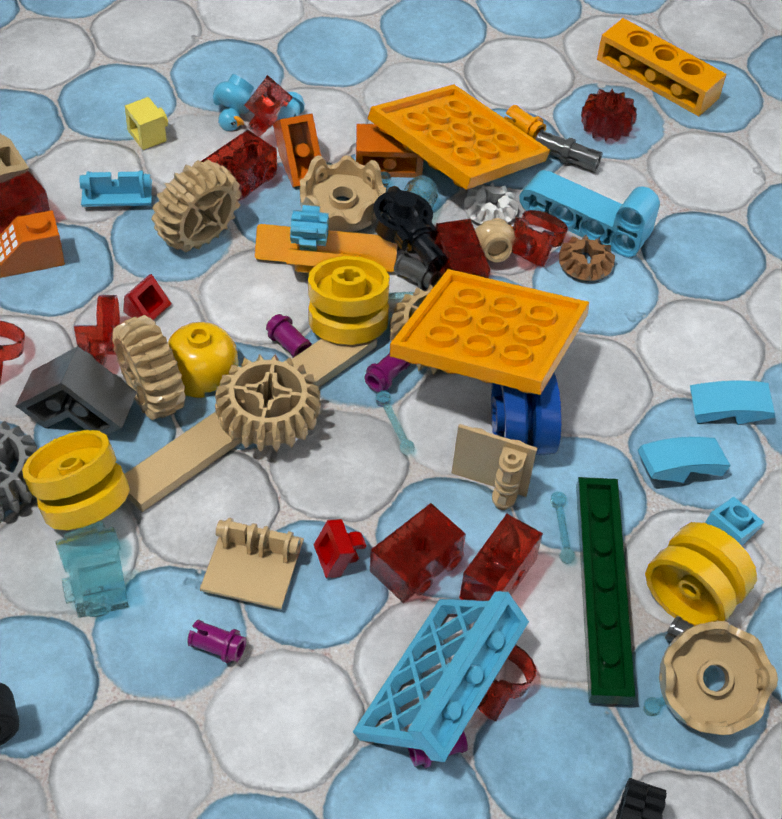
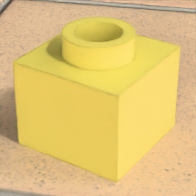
[125,97,168,150]

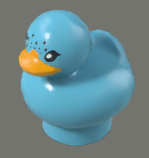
[213,74,254,131]

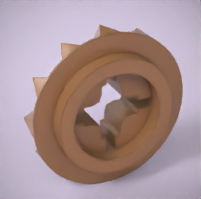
[559,234,615,281]

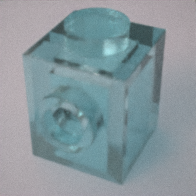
[62,550,129,618]

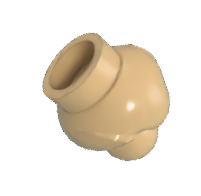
[471,218,516,262]

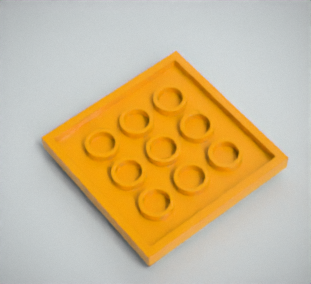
[367,84,550,190]
[390,269,589,395]

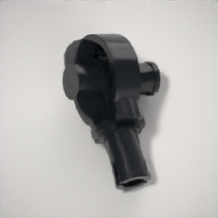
[371,186,448,273]

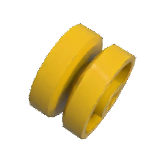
[308,256,390,345]
[22,430,130,531]
[645,522,757,626]

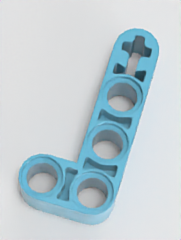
[519,170,660,257]

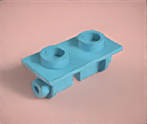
[79,170,152,207]

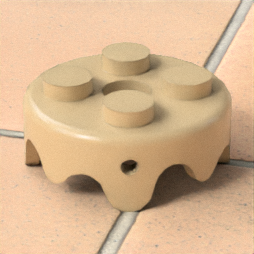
[300,155,386,232]
[659,621,778,735]

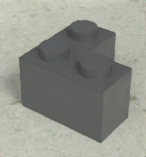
[15,346,137,435]

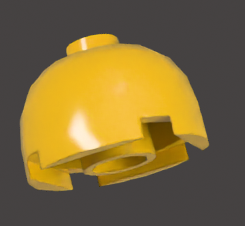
[167,322,239,398]

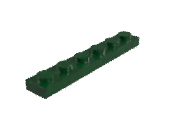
[576,477,635,705]

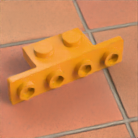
[255,224,398,273]

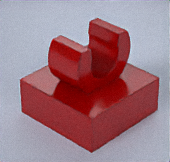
[313,519,367,578]

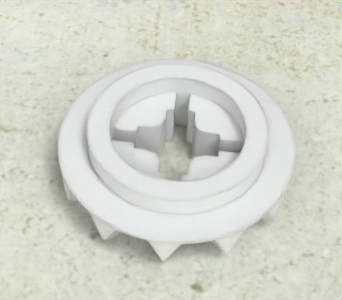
[464,182,519,224]

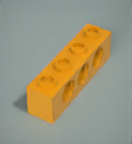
[597,18,727,116]

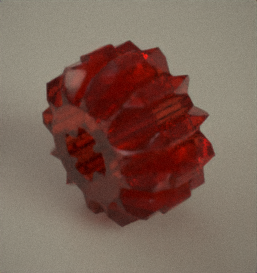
[581,89,637,142]

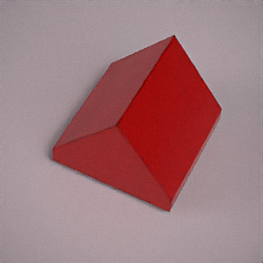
[123,274,172,320]

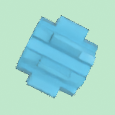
[290,205,329,251]

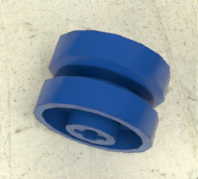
[491,373,562,455]

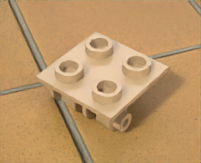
[451,424,537,510]
[200,518,304,610]

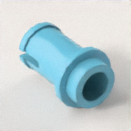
[276,92,305,121]

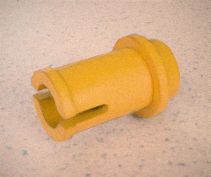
[504,105,546,140]

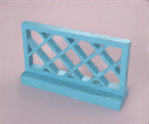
[353,591,529,762]

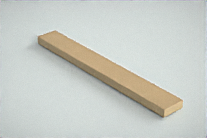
[125,338,377,512]

